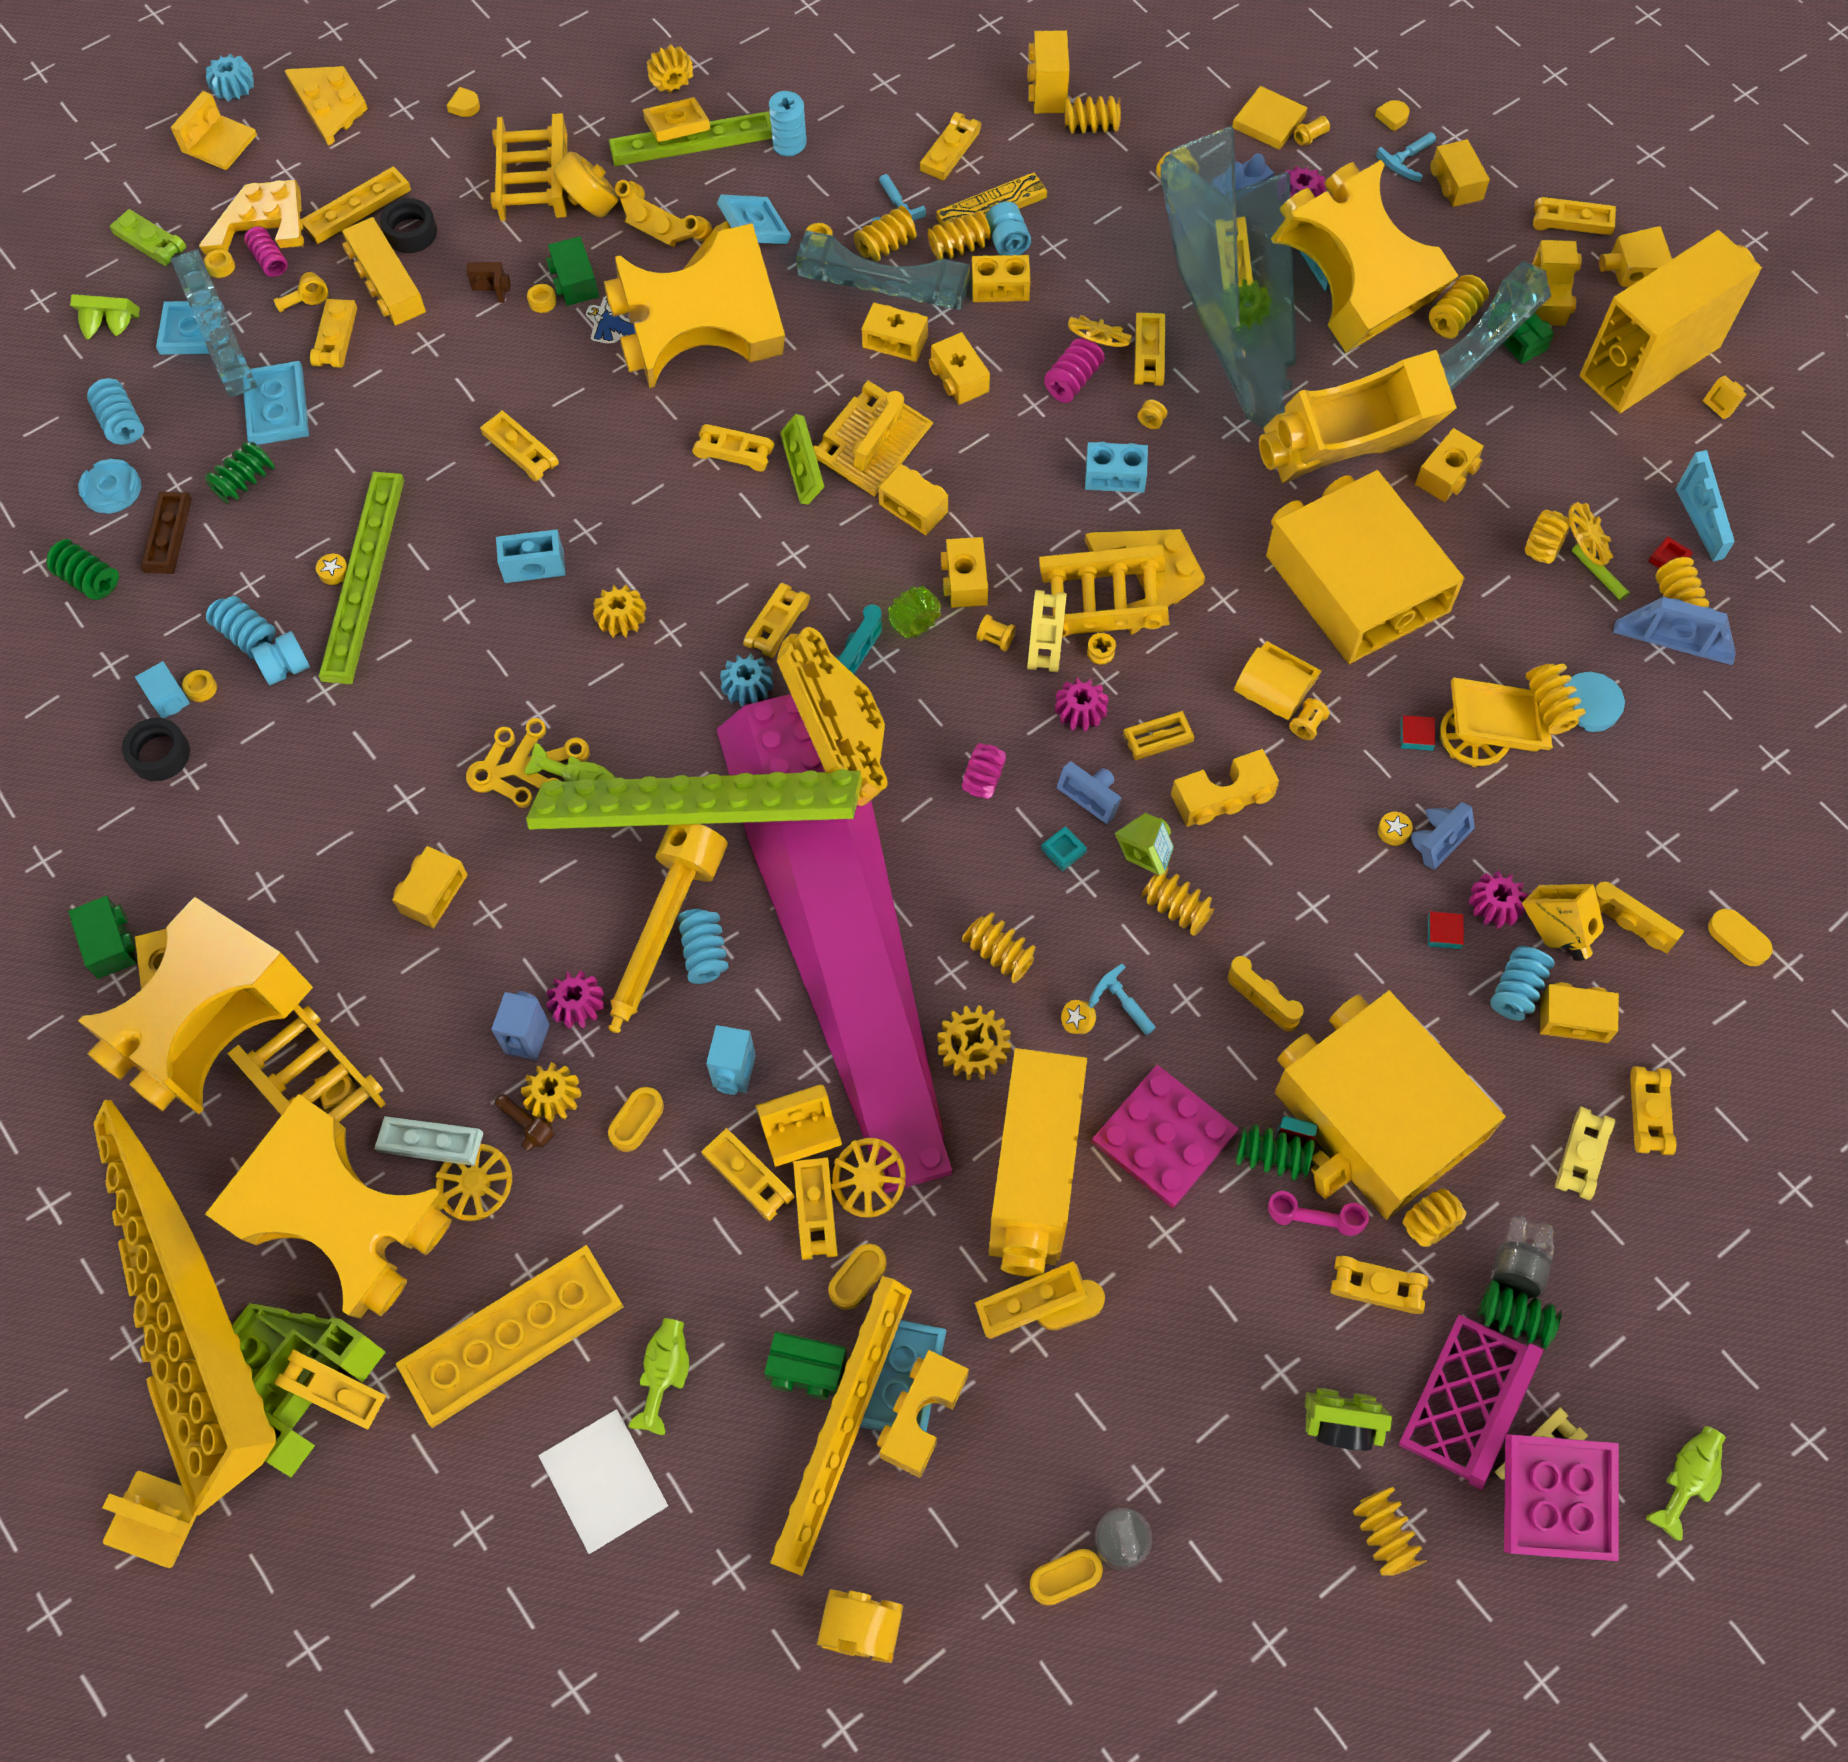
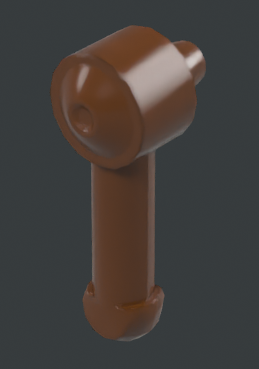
[494,1094,555,1152]

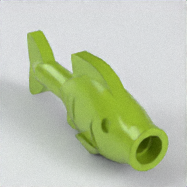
[524,743,616,781]
[628,1318,689,1436]
[1646,1426,1726,1541]

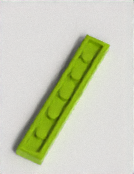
[609,111,772,166]

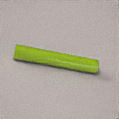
[1571,544,1630,601]

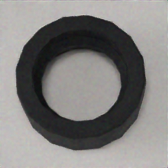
[380,198,437,253]
[122,718,190,781]

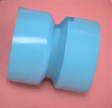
[985,202,1031,255]
[250,631,310,686]

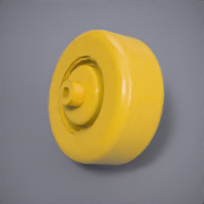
[554,151,619,218]

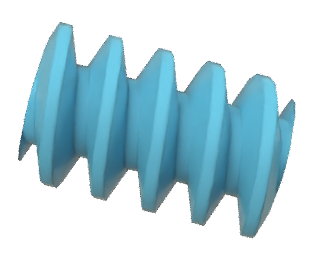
[769,91,807,157]
[87,378,144,445]
[206,596,276,660]
[677,909,729,984]
[1490,946,1555,1021]

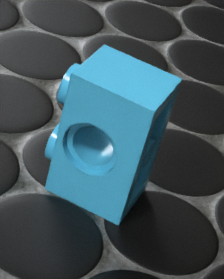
[496,529,566,583]
[706,1025,756,1095]

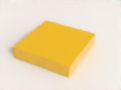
[1232,86,1308,150]
[643,97,710,142]

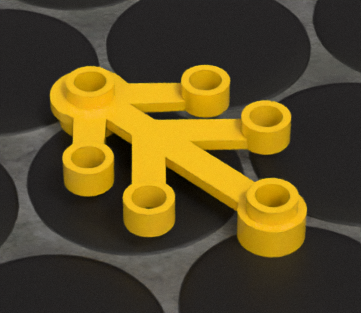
[466,718,590,808]

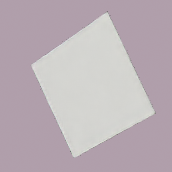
[538,1409,668,1554]

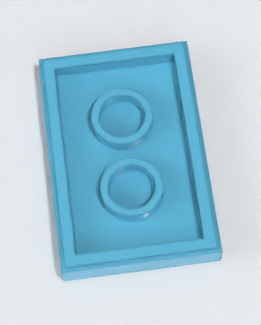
[242,361,309,445]
[860,1320,946,1432]

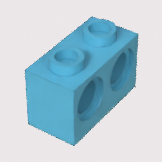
[1085,442,1148,493]

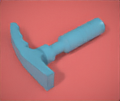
[1376,132,1436,182]
[873,174,926,221]
[1089,964,1156,1036]

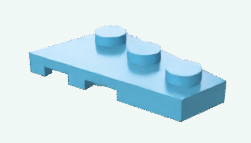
[1676,450,1735,562]

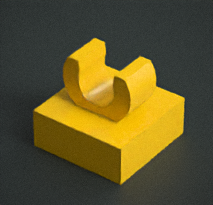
[1702,376,1747,419]
[1311,1150,1352,1200]

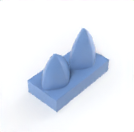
[1213,153,1274,205]
[1410,802,1475,870]

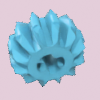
[205,54,254,102]
[720,653,774,707]

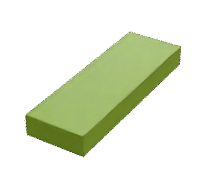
[780,414,824,505]

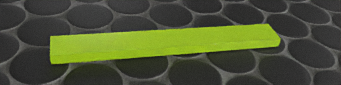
[319,472,404,684]

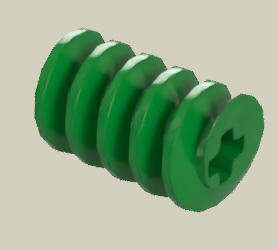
[205,442,275,504]
[46,539,119,600]
[1236,1124,1314,1181]
[1477,1280,1562,1351]

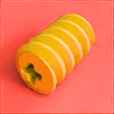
[1064,95,1121,134]
[853,205,917,262]
[927,211,991,262]
[1429,275,1489,339]
[1655,557,1709,607]
[1525,664,1586,735]
[1140,867,1215,936]
[962,912,1036,983]
[1353,1487,1427,1576]

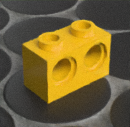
[971,255,1030,302]

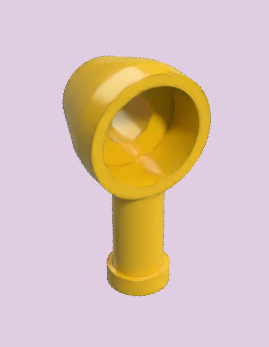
[273,272,328,313]

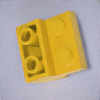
[1234,641,1321,721]

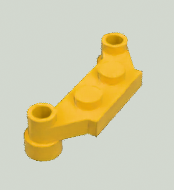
[615,180,712,247]

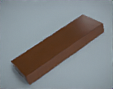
[141,491,192,574]

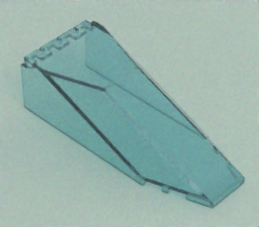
[1161,126,1296,428]

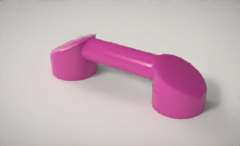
[1268,1191,1369,1236]

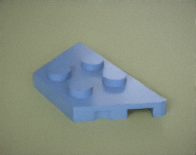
[1613,597,1736,665]

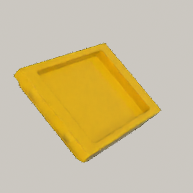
[1451,677,1553,752]

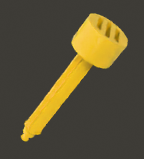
[608,824,728,1033]

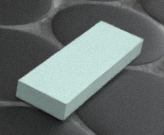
[374,1116,483,1166]

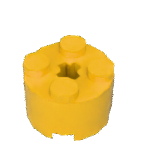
[817,1589,903,1663]

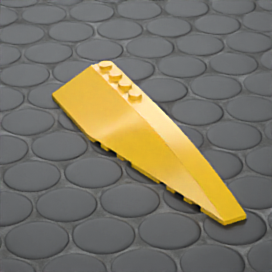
[93,1100,276,1517]

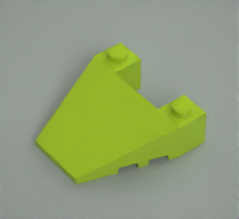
[232,1303,385,1478]

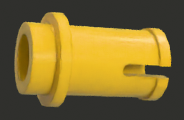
[1294,116,1330,146]

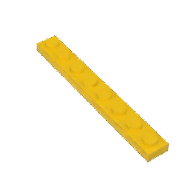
[770,1276,912,1576]

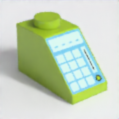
[1115,813,1174,876]

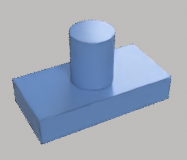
[1056,761,1122,824]

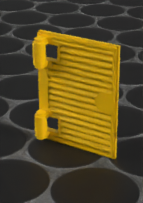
[813,380,934,497]

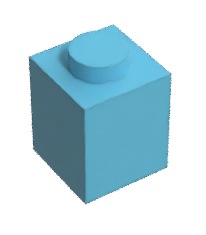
[135,661,191,718]

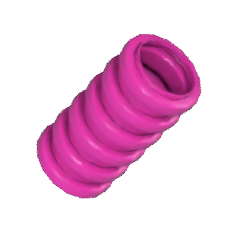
[244,227,288,277]

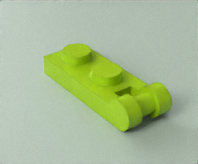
[109,209,187,266]

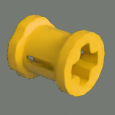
[976,614,1016,652]
[1289,698,1330,740]

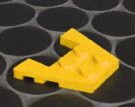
[199,180,304,255]
[1085,529,1205,635]

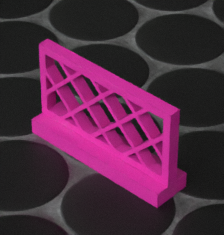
[1399,1315,1544,1491]

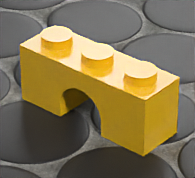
[1171,749,1279,827]
[877,1350,969,1478]

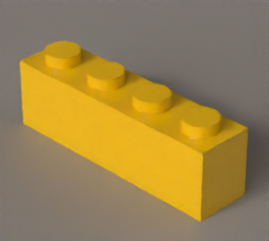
[342,217,426,326]

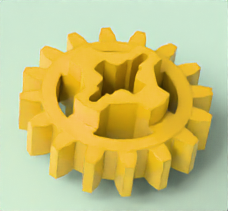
[937,1005,1011,1080]

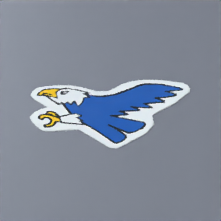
[586,296,639,344]

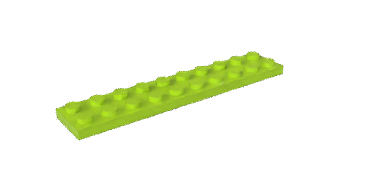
[526,769,862,829]

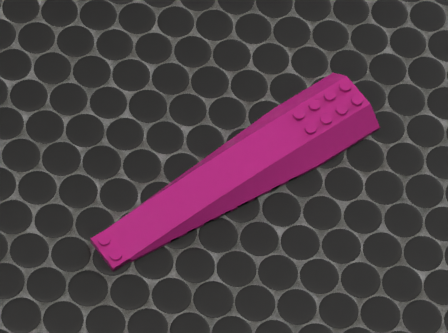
[716,694,952,1193]

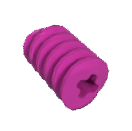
[1044,338,1105,403]

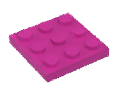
[1091,1065,1239,1209]
[1504,1434,1619,1561]

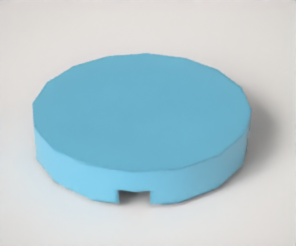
[78,459,142,514]
[1564,672,1625,732]

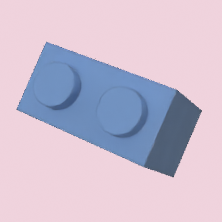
[491,991,550,1061]

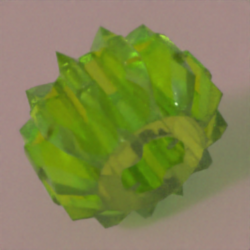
[1222,279,1272,331]
[887,586,942,639]

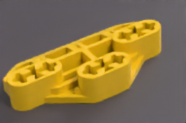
[777,627,888,806]

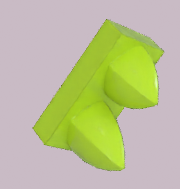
[70,294,140,340]

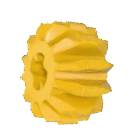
[647,44,693,93]
[1524,509,1570,564]
[593,584,646,638]
[521,1062,581,1123]
[1402,1189,1466,1247]

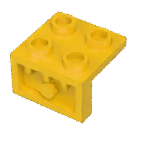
[171,91,257,170]

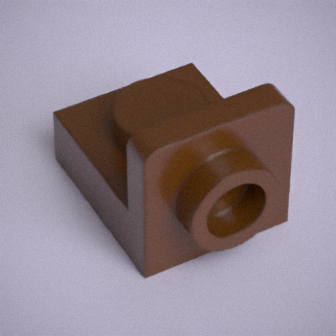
[466,262,511,303]

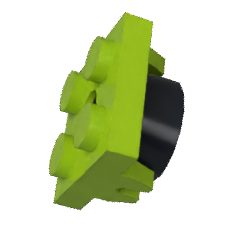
[1304,1388,1392,1451]

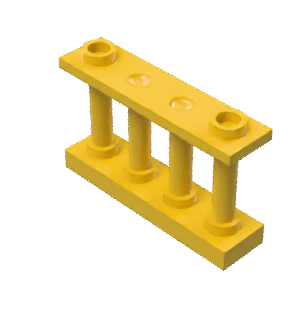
[491,113,567,221]
[1039,545,1169,638]
[227,1005,386,1122]

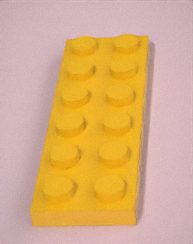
[395,1245,624,1428]

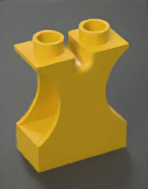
[1271,160,1458,353]
[604,223,785,388]
[1259,349,1457,484]
[78,897,313,1114]
[205,1094,452,1319]

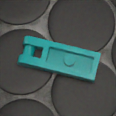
[835,604,882,674]

